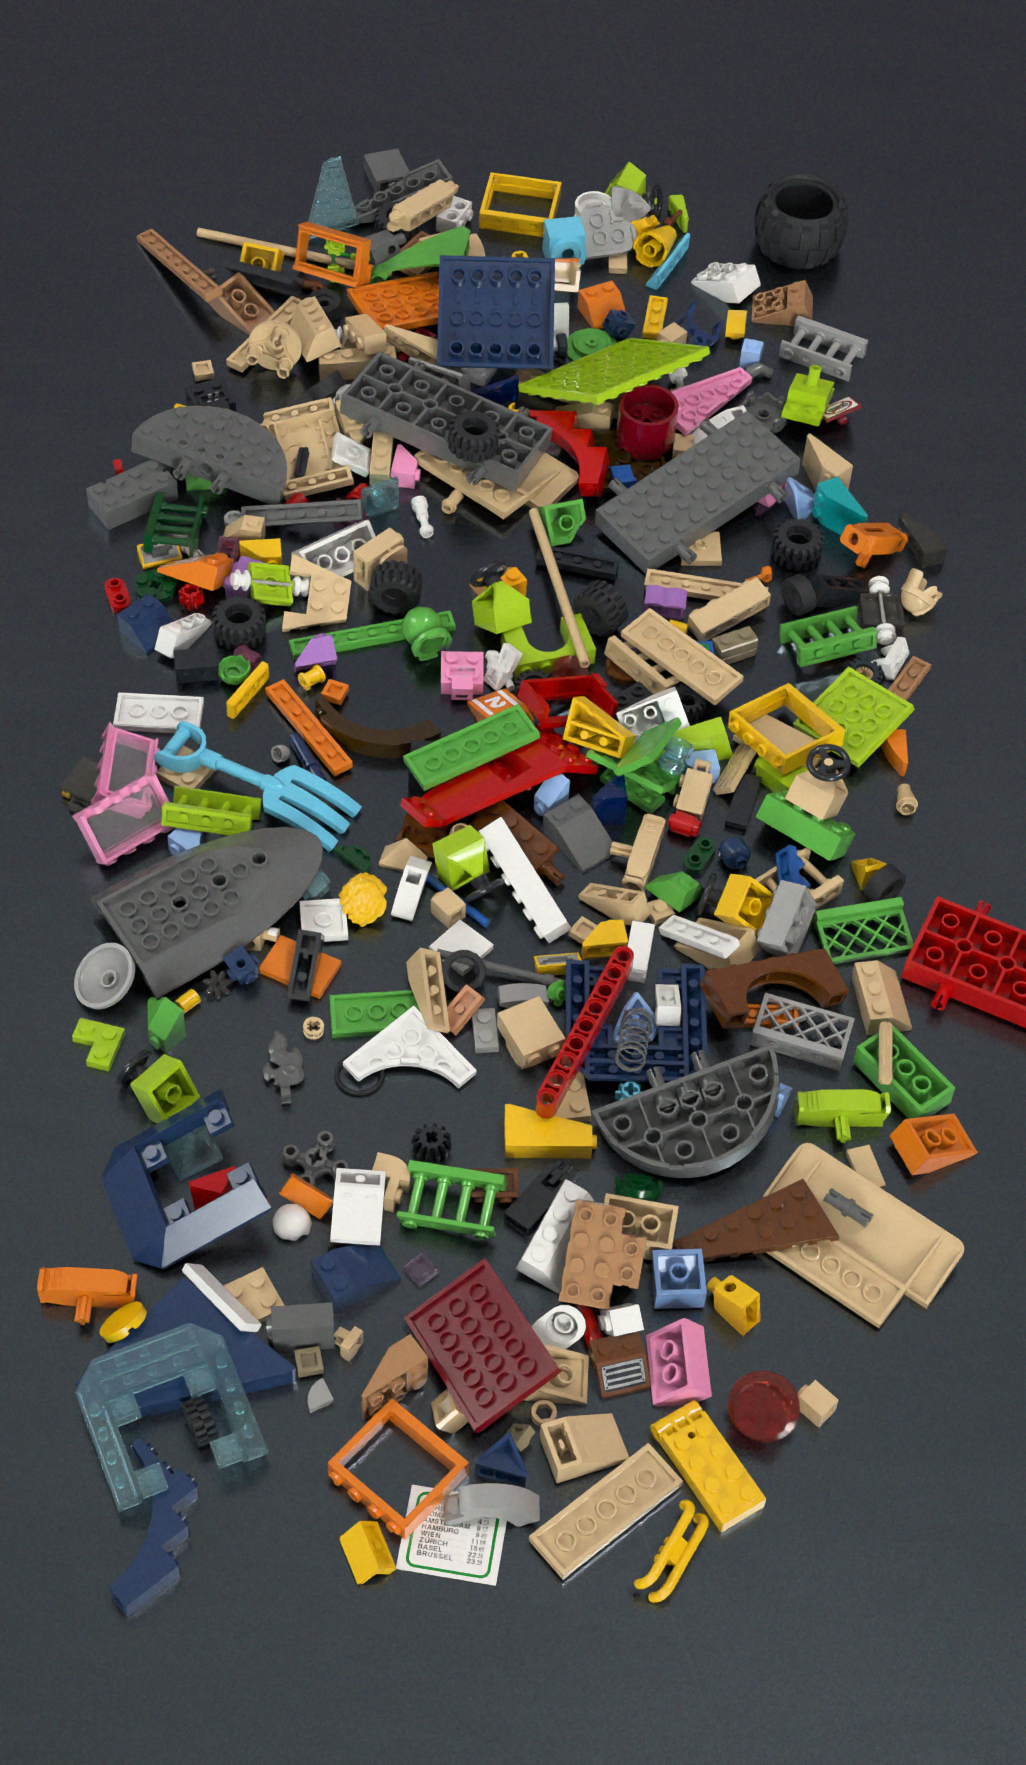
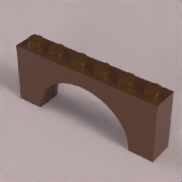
[700,948,849,1029]

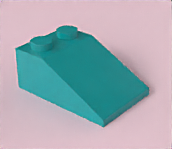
[812,477,868,535]

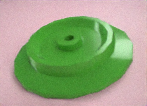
[567,328,617,361]

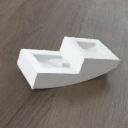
[483,643,522,691]

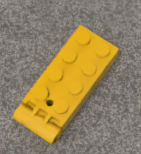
[650,1400,766,1532]

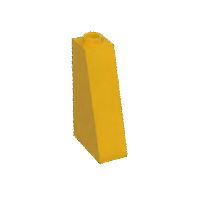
[504,1104,597,1159]

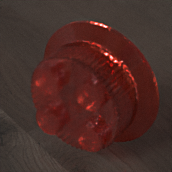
[728,1371,800,1442]

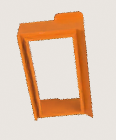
[292,221,372,287]

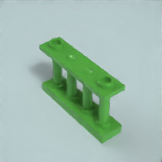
[780,606,877,667]
[397,1160,508,1240]

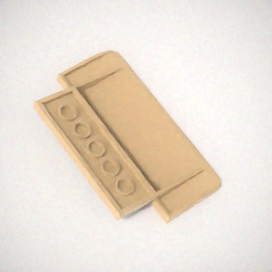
[414,450,579,519]
[763,1143,964,1328]

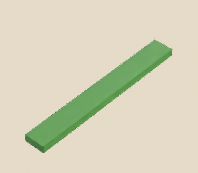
[289,610,456,660]

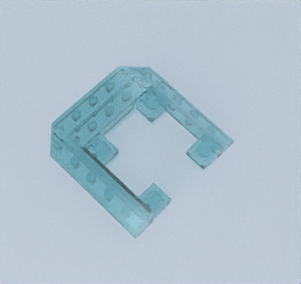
[75,1323,269,1512]

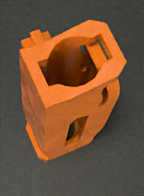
[840,523,908,568]
[37,1267,138,1325]

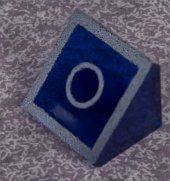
[470,375,519,405]
[592,775,628,826]

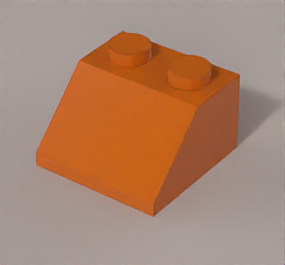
[577,281,626,329]

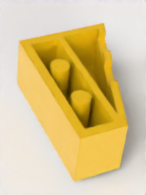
[563,696,636,758]

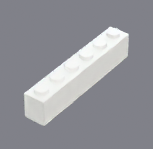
[479,817,571,943]

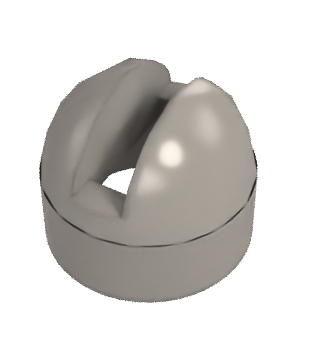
[271,745,290,763]

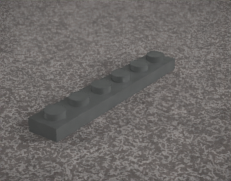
[241,499,363,527]

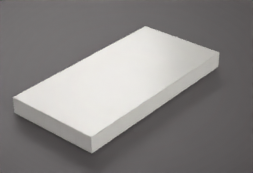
[113,693,204,733]

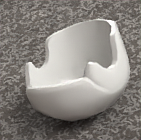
[272,1204,312,1241]

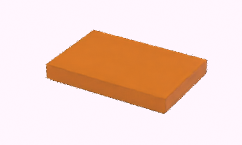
[259,935,342,999]

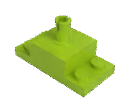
[781,365,835,427]

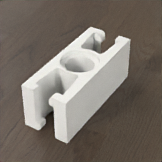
[627,921,655,983]

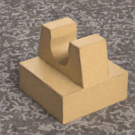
[334,1326,363,1361]

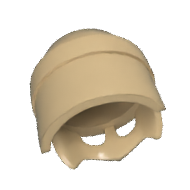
[900,568,943,617]

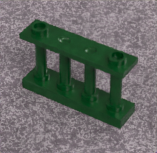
[144,492,208,558]

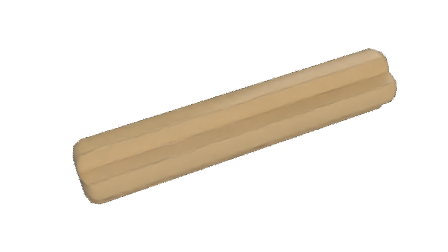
[878,1021,892,1085]

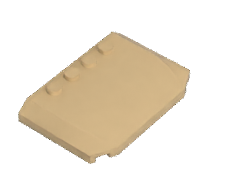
[260,397,354,501]

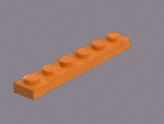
[266,679,353,776]

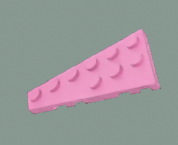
[670,367,752,437]

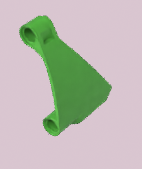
[370,226,471,284]

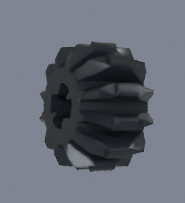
[411,1123,452,1164]

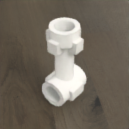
[668,368,687,389]

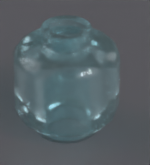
[301,868,331,901]

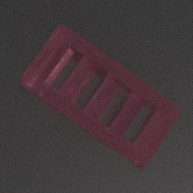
[216,536,240,565]

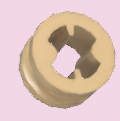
[303,1017,324,1040]

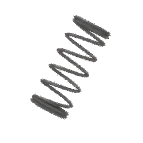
[615,1008,653,1072]

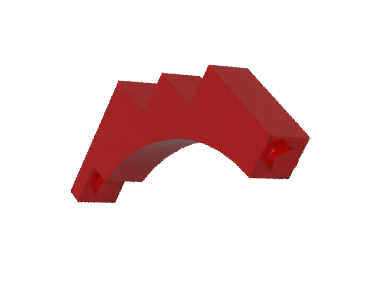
[522,410,610,497]

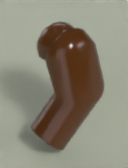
[303,280,326,292]

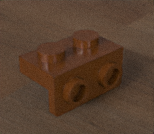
[469,1168,519,1203]

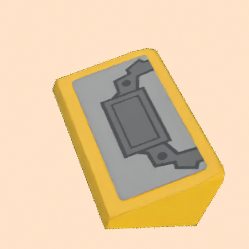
[137,536,183,570]
[533,952,581,975]

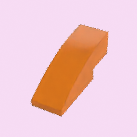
[880,729,908,776]

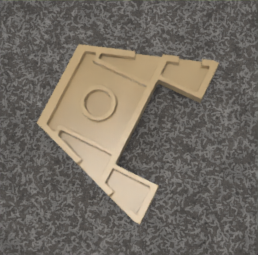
[282,555,351,632]

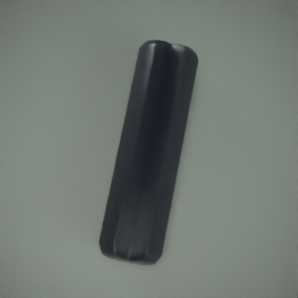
[293,447,310,478]

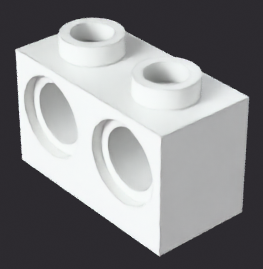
[436,196,473,232]

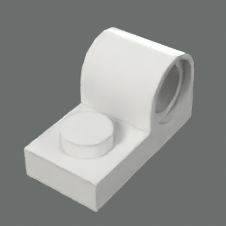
[655,984,681,1027]

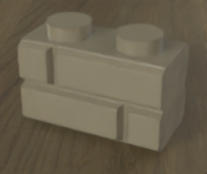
[712,626,759,664]

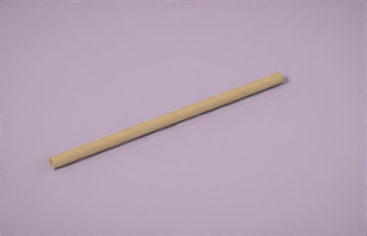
[197,228,393,278]
[529,508,590,668]

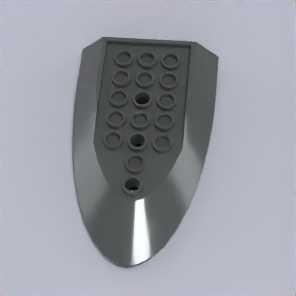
[89,827,323,999]

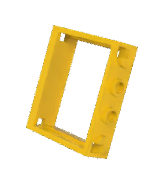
[479,172,562,237]
[728,683,845,775]

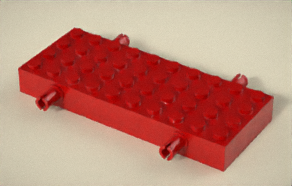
[901,896,1026,1028]

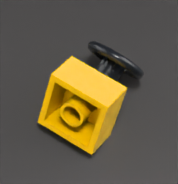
[696,873,773,936]

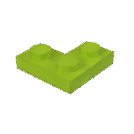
[72,1018,125,1072]

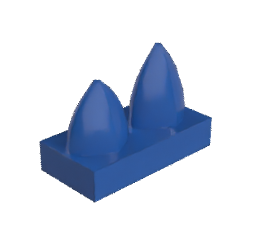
[775,845,811,889]

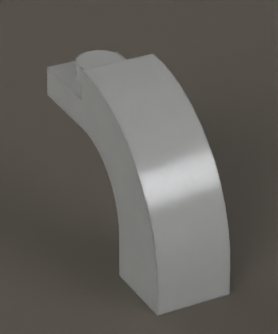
[444,1483,540,1527]

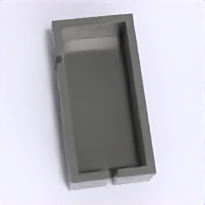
[86,459,178,530]

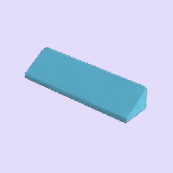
[645,233,690,290]

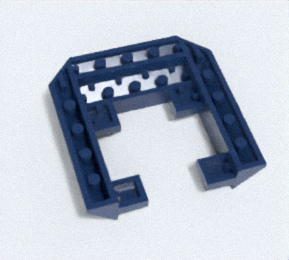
[566,960,708,1083]
[101,1089,273,1269]

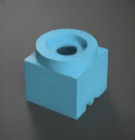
[542,216,587,265]

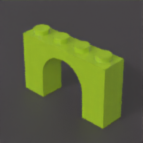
[501,613,596,680]

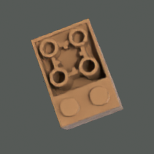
[752,280,813,326]
[362,1334,428,1420]

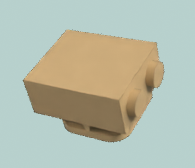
[353,528,408,591]
[497,996,565,1068]

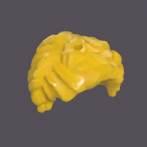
[338,872,387,927]

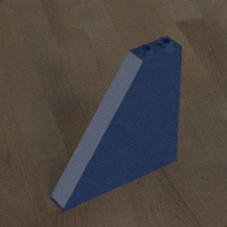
[75,1277,296,1425]

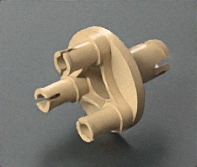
[246,320,302,379]

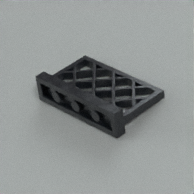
[221,260,305,298]

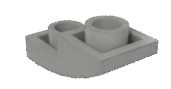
[497,983,549,1008]

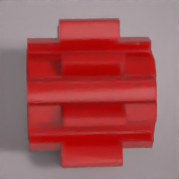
[178,583,204,611]

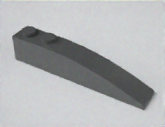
[348,159,457,223]

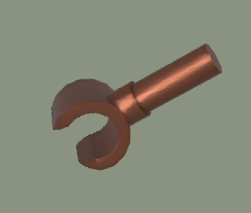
[661,209,683,227]

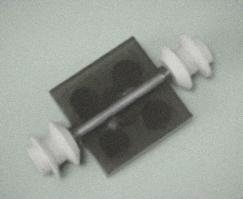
[859,576,905,645]

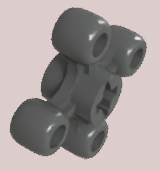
[281,1130,350,1187]

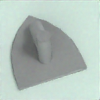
[611,187,651,223]

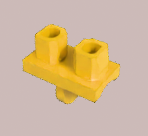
[630,215,660,237]

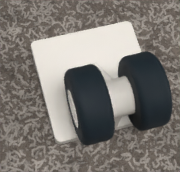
[554,303,569,357]

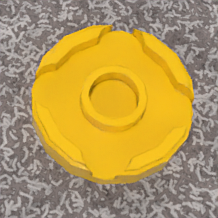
[99,1301,147,1343]

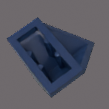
[475,1432,527,1488]

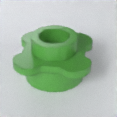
[547,980,566,1007]

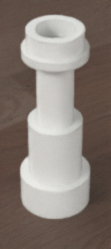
[411,496,434,538]

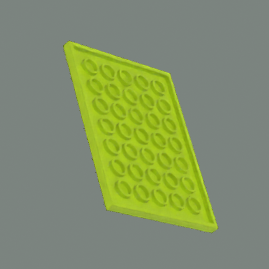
[518,338,710,405]

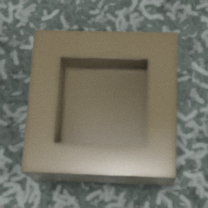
[294,1346,324,1378]
[505,1423,535,1452]

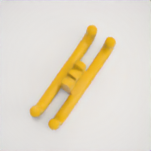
[634,1500,709,1603]

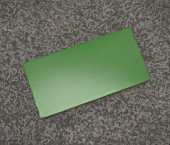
[614,717,682,776]
[329,990,421,1038]

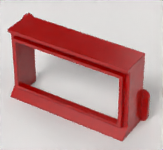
[517,673,618,729]

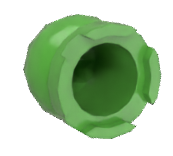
[402,607,452,661]

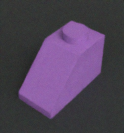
[294,633,337,672]

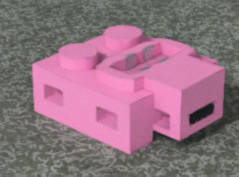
[441,651,483,700]

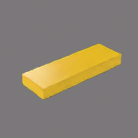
[642,295,668,339]
[226,661,269,719]

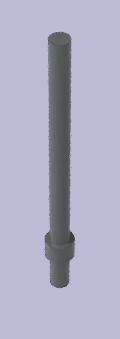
[437,949,566,987]

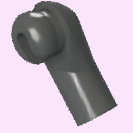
[746,362,773,379]

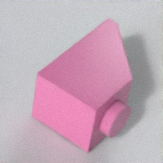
[391,444,421,489]

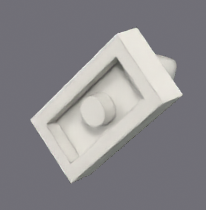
[871,637,910,681]

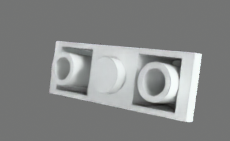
[391,856,432,921]

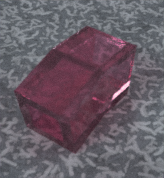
[234,644,261,671]

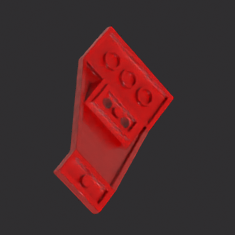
[400,724,599,828]

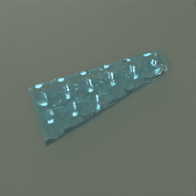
[308,156,359,239]

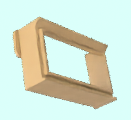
[555,261,581,292]

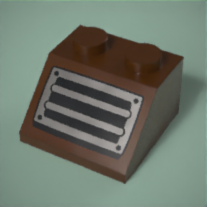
[588,1331,651,1400]

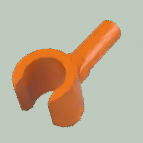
[745,566,772,583]

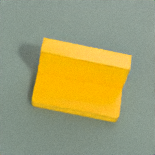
[340,1521,397,1584]

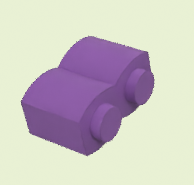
[643,585,687,620]

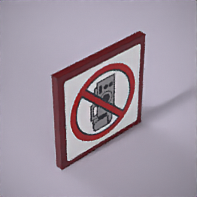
[822,396,862,425]

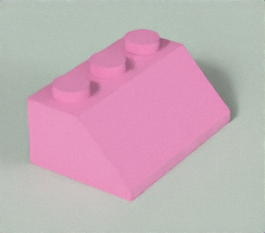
[646,1318,712,1407]

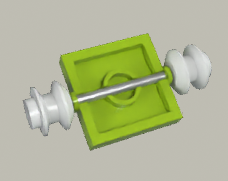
[230,562,310,606]

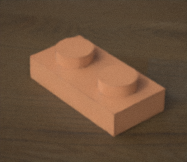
[447,984,485,1035]

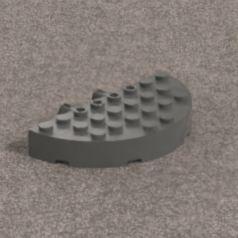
[131,406,287,505]
[592,1044,780,1178]

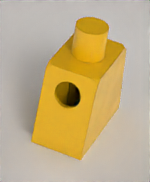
[706,1275,760,1336]

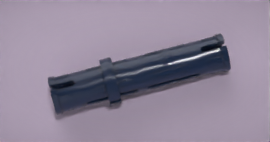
[288,733,327,781]

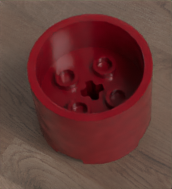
[616,384,679,460]

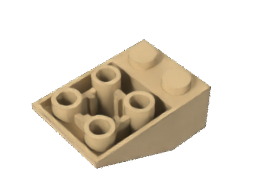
[539,1413,629,1484]

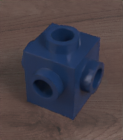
[602,309,636,339]
[223,945,260,985]

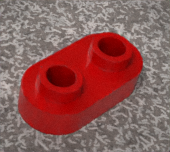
[105,578,131,613]

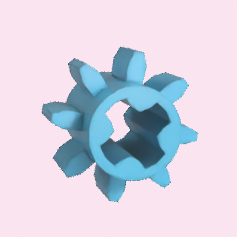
[615,1082,641,1100]

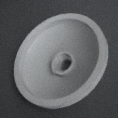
[74,943,135,1010]

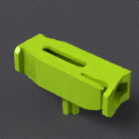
[794,1089,891,1143]

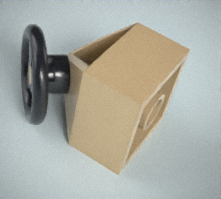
[785,744,851,820]

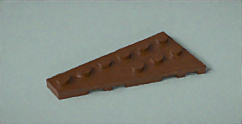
[673,1179,839,1262]

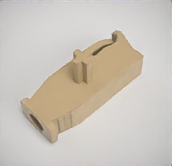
[610,814,666,893]

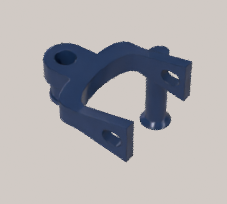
[668,302,724,346]

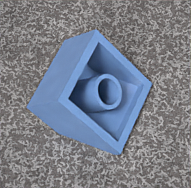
[652,1249,707,1309]

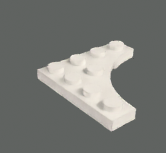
[343,1006,477,1088]

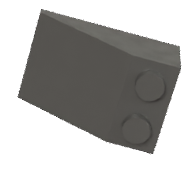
[542,794,614,873]

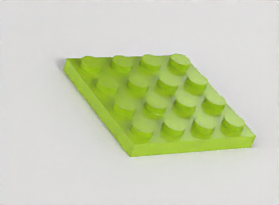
[793,667,914,768]

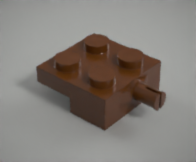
[395,812,453,859]

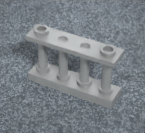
[779,316,868,382]

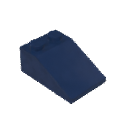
[311,1244,401,1314]

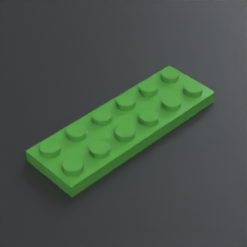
[403,704,540,791]

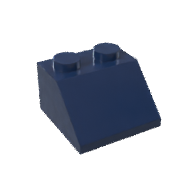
[117,593,173,654]

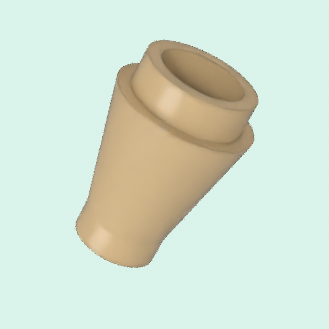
[896,784,918,815]

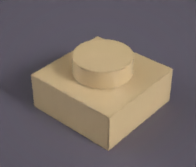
[192,360,214,381]
[648,899,675,925]
[568,916,597,944]

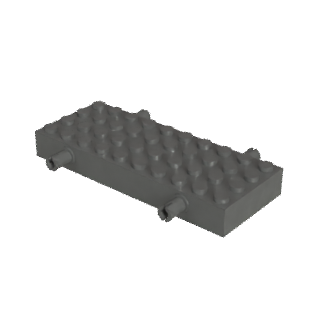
[340,351,553,491]
[595,410,800,574]

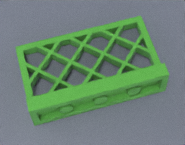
[586,749,682,795]
[812,897,914,964]

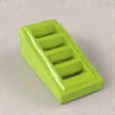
[668,195,689,233]

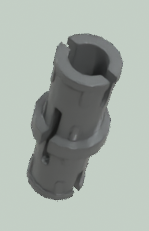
[823,1188,874,1228]

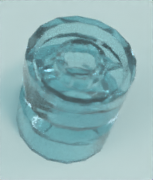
[657,737,694,776]

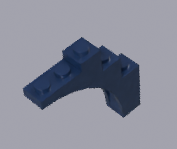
[109,1438,198,1617]

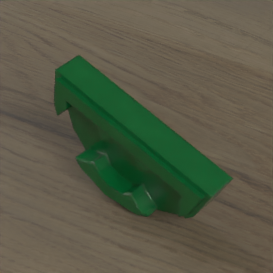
[333,845,371,874]

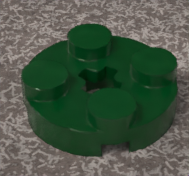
[134,569,177,604]
[614,1173,663,1202]

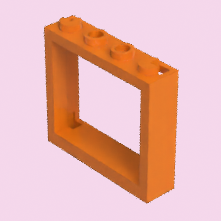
[327,1398,469,1540]

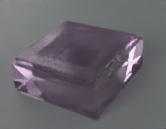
[404,1252,439,1287]

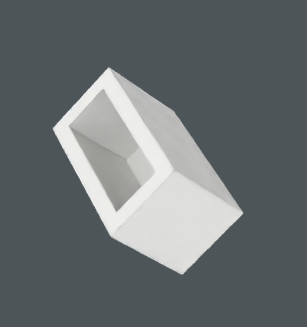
[598,1303,644,1336]

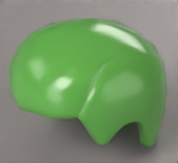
[218,655,251,685]

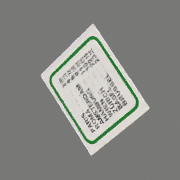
[396,1485,507,1586]

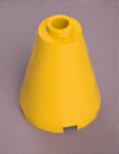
[633,225,677,268]

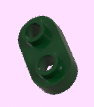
[683,837,716,875]

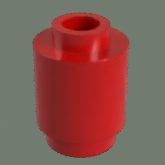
[668,810,702,838]

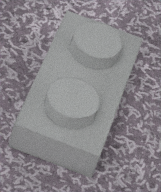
[471,1008,499,1053]

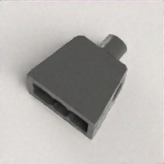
[364,230,406,266]

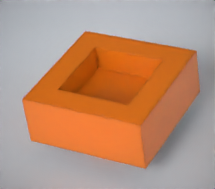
[321,679,349,705]

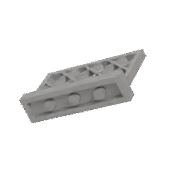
[750,993,855,1071]

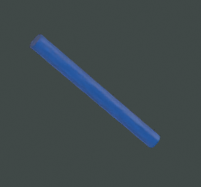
[426,873,490,927]

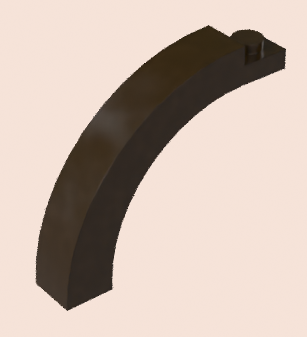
[314,696,441,758]

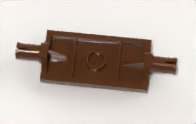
[468,800,566,886]

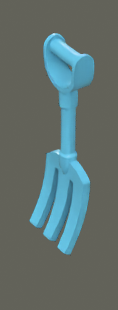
[154,721,362,852]

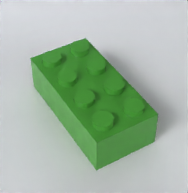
[756,789,856,861]
[853,1025,955,1119]

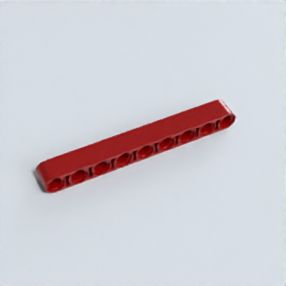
[535,946,634,1119]

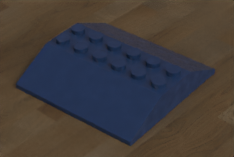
[437,255,555,370]

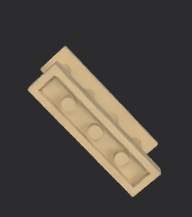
[604,635,681,695]
[755,847,844,910]

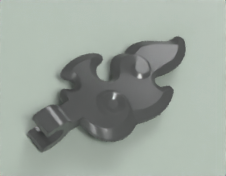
[263,1030,304,1105]

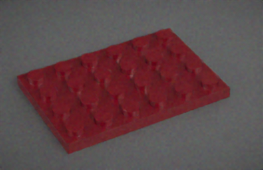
[404,1258,562,1434]

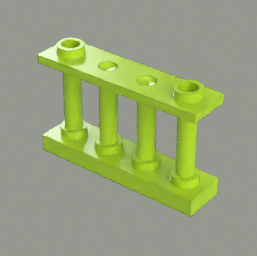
[161,786,262,836]

